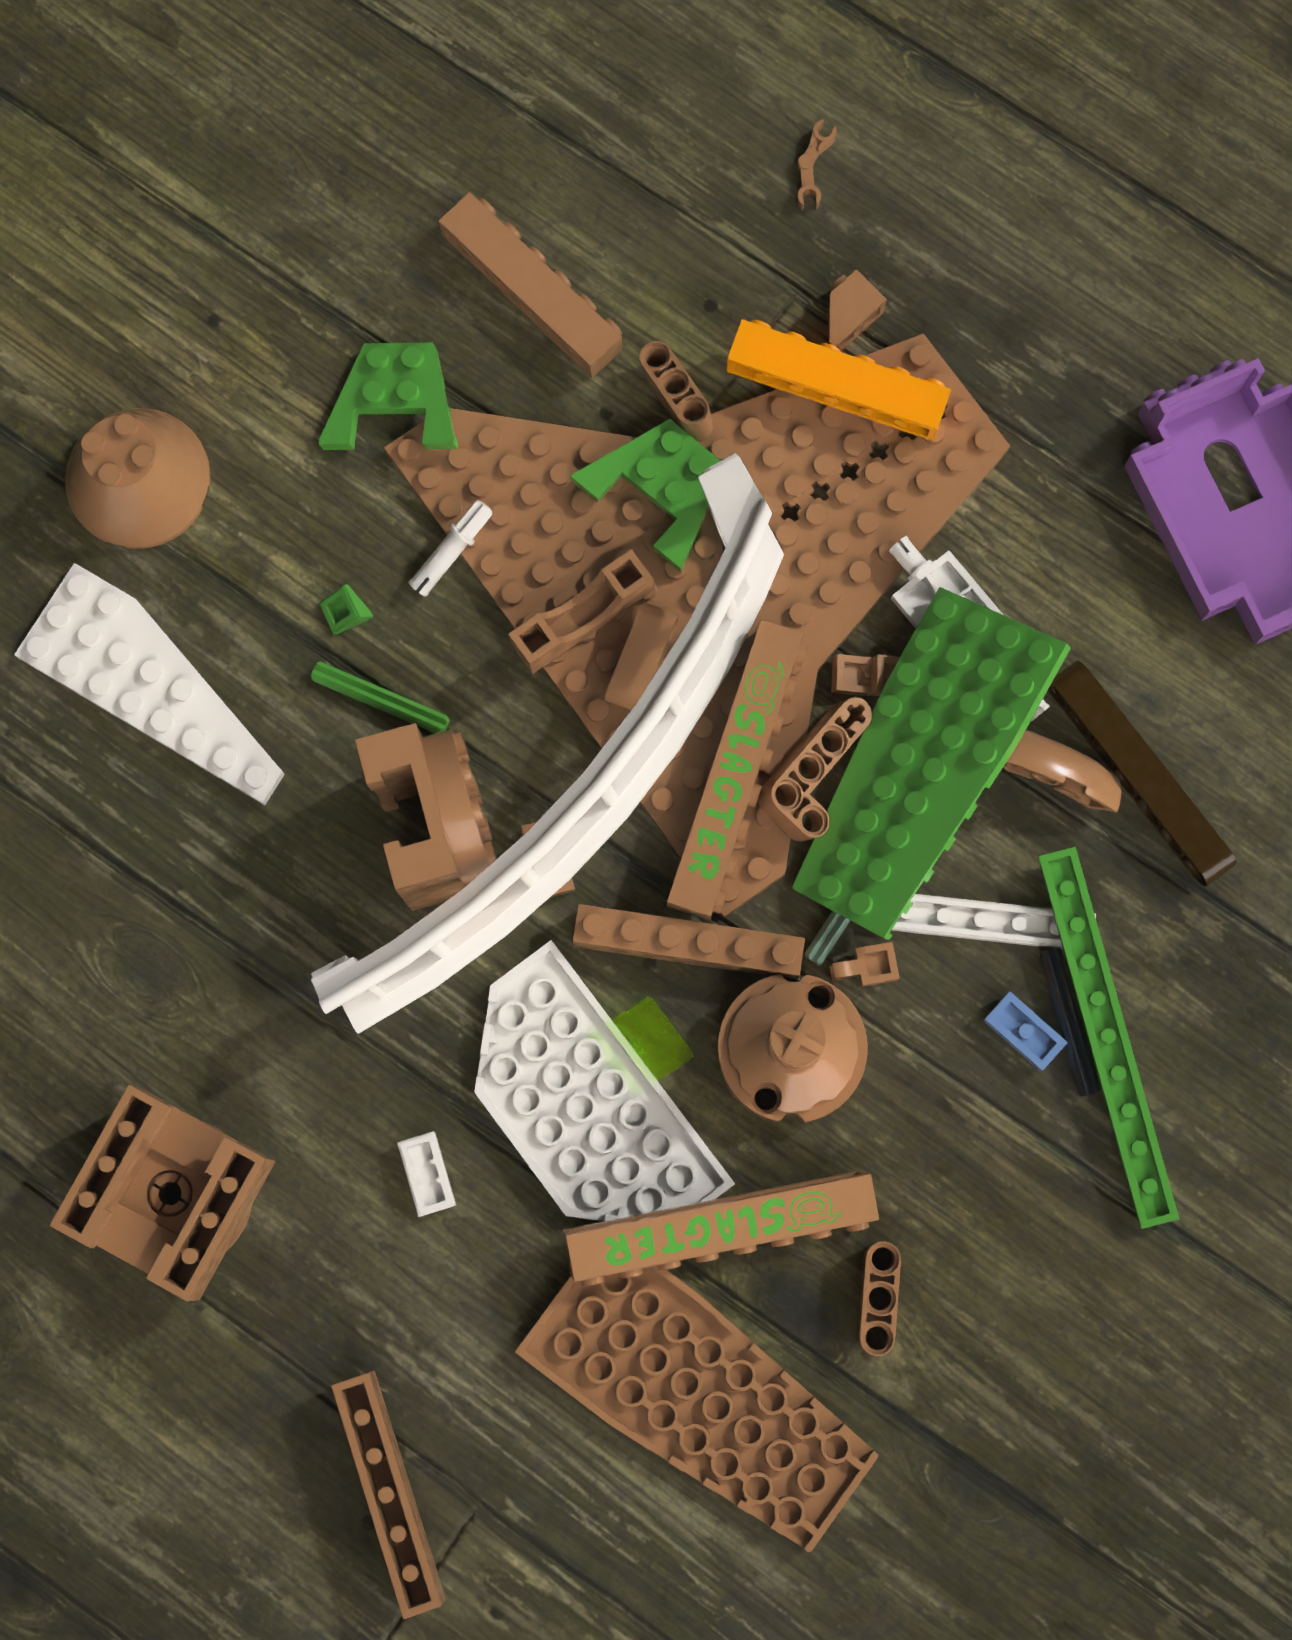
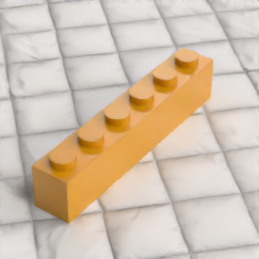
[727,319,951,441]

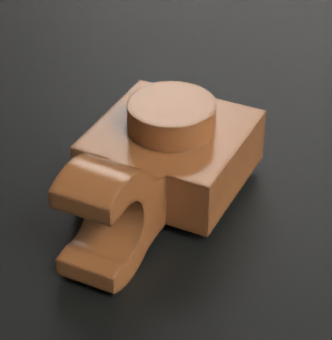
[829,942,900,987]

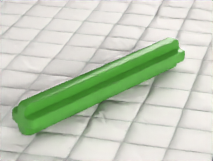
[311,662,449,734]

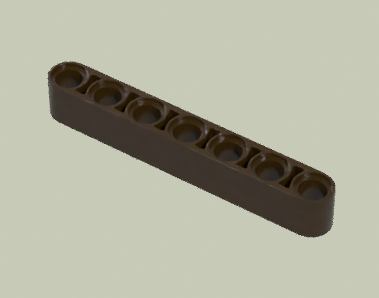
[1048,660,1237,887]

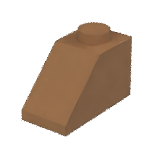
[827,269,887,351]

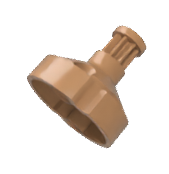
[717,974,868,1124]

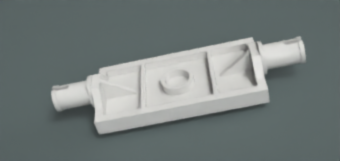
[888,536,1050,722]

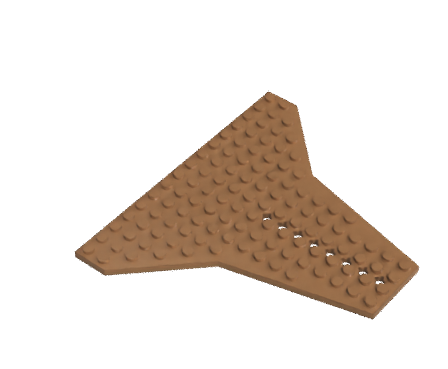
[384,333,1010,918]

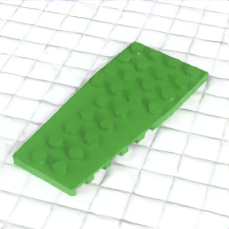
[793,587,1071,940]

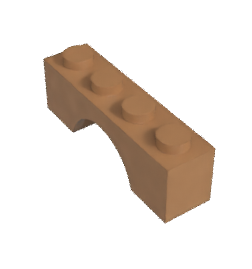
[508,549,654,674]

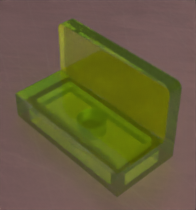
[612,996,693,1083]

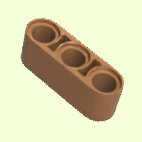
[639,341,713,441]
[605,602,679,710]
[857,1241,901,1356]

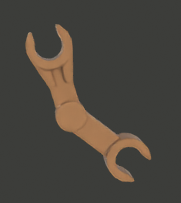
[797,120,837,210]

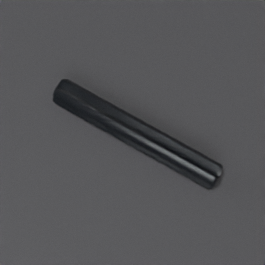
[1040,948,1100,1097]

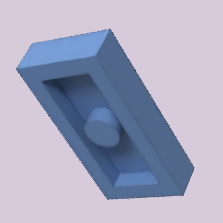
[983,992,1068,1072]

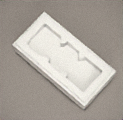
[397,1131,457,1217]

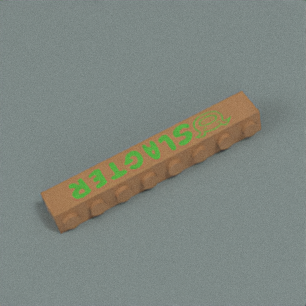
[667,619,808,921]
[563,1170,879,1286]

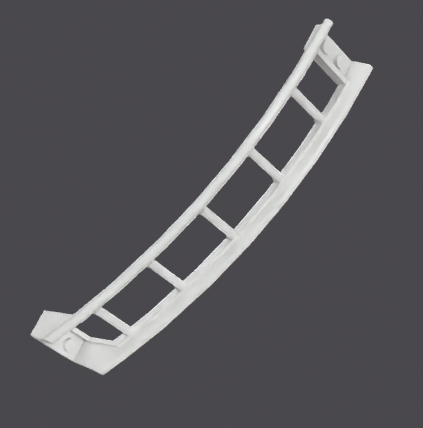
[311,453,784,1034]

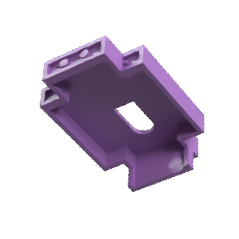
[1124,358,1292,645]

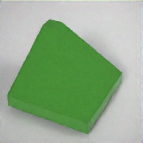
[319,585,373,635]

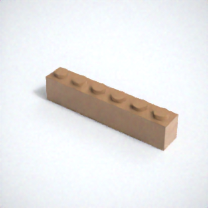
[439,192,623,379]
[573,904,805,981]
[331,1370,446,1619]

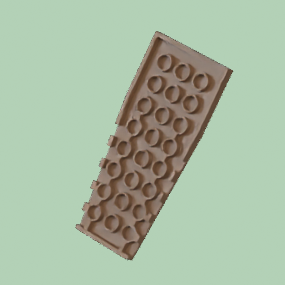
[515,1265,878,1552]

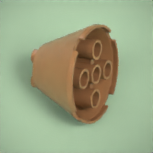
[65,408,211,549]

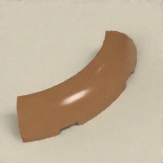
[1003,730,1122,812]

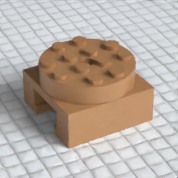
[355,723,497,911]
[49,1085,276,1302]

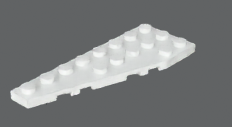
[14,563,285,805]

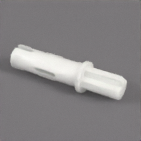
[408,500,493,597]

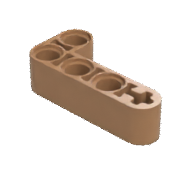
[758,697,872,842]

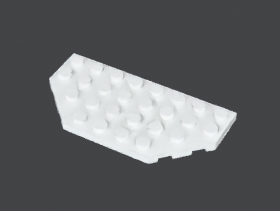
[474,940,735,1221]

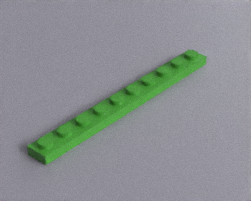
[1038,847,1179,1229]

